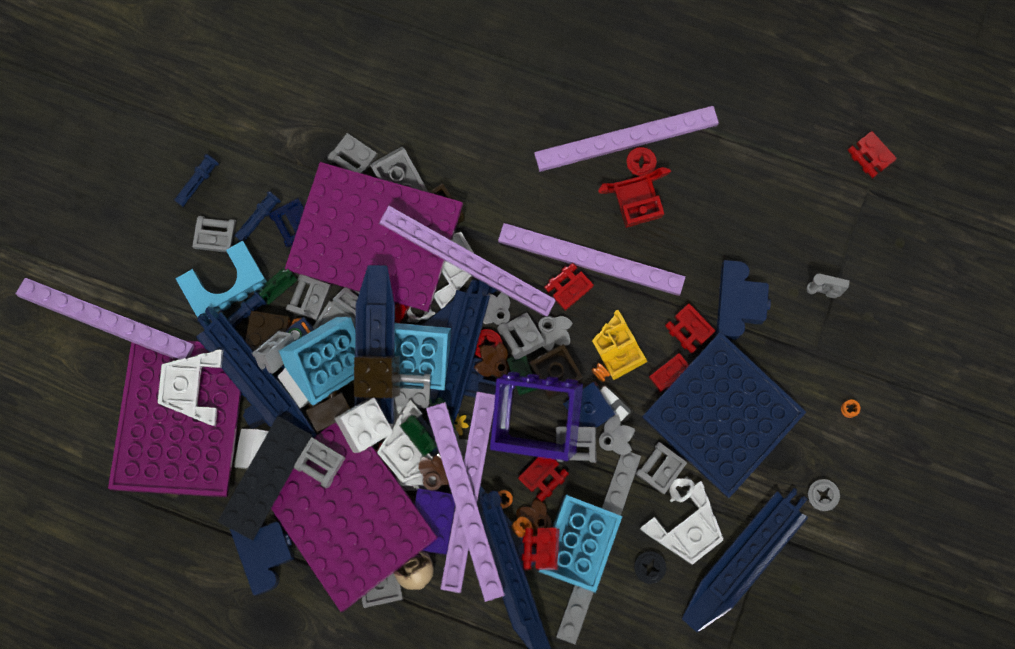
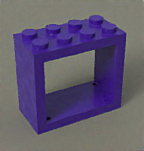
[490,372,583,461]

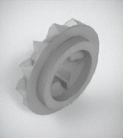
[807,479,840,511]

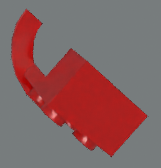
[598,167,671,228]

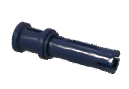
[174,154,219,207]
[234,191,281,242]
[227,291,267,328]

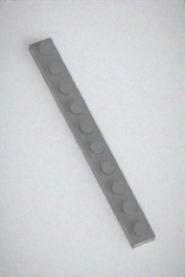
[556,452,641,644]

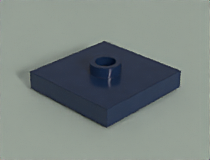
[564,382,617,428]

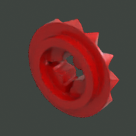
[627,147,657,176]
[475,329,502,359]

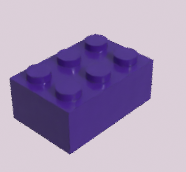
[415,489,456,555]

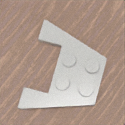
[434,232,474,309]
[158,350,223,426]
[377,400,433,483]
[640,481,723,565]

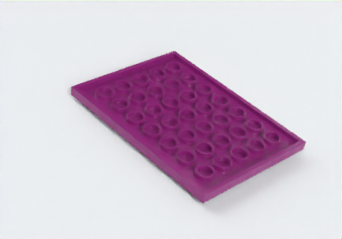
[285,162,463,312]
[108,341,241,497]
[271,422,438,612]

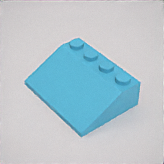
[279,317,355,405]
[394,323,451,390]
[537,495,622,593]

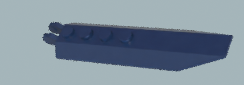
[355,265,395,424]
[427,280,490,428]
[196,306,317,439]
[682,488,808,632]
[479,491,551,649]

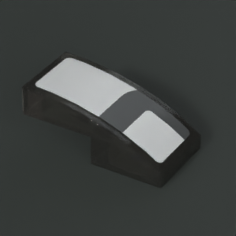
[600,384,635,425]

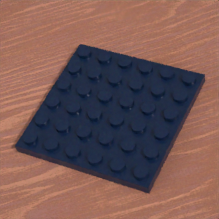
[641,332,806,498]

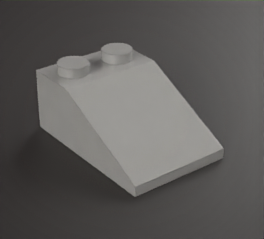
[370,147,429,193]

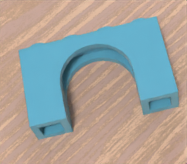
[176,241,267,319]

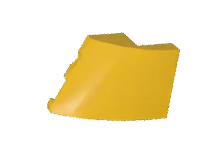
[592,310,647,380]

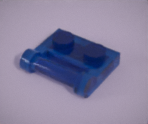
[269,198,304,248]

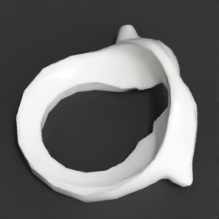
[407,307,435,323]
[669,476,695,502]

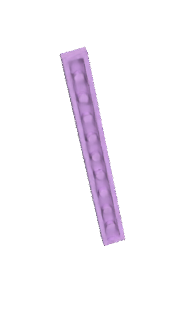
[534,106,719,172]
[379,206,556,317]
[498,223,685,296]
[16,278,194,360]
[441,392,495,593]
[426,403,504,602]

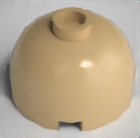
[393,551,434,590]

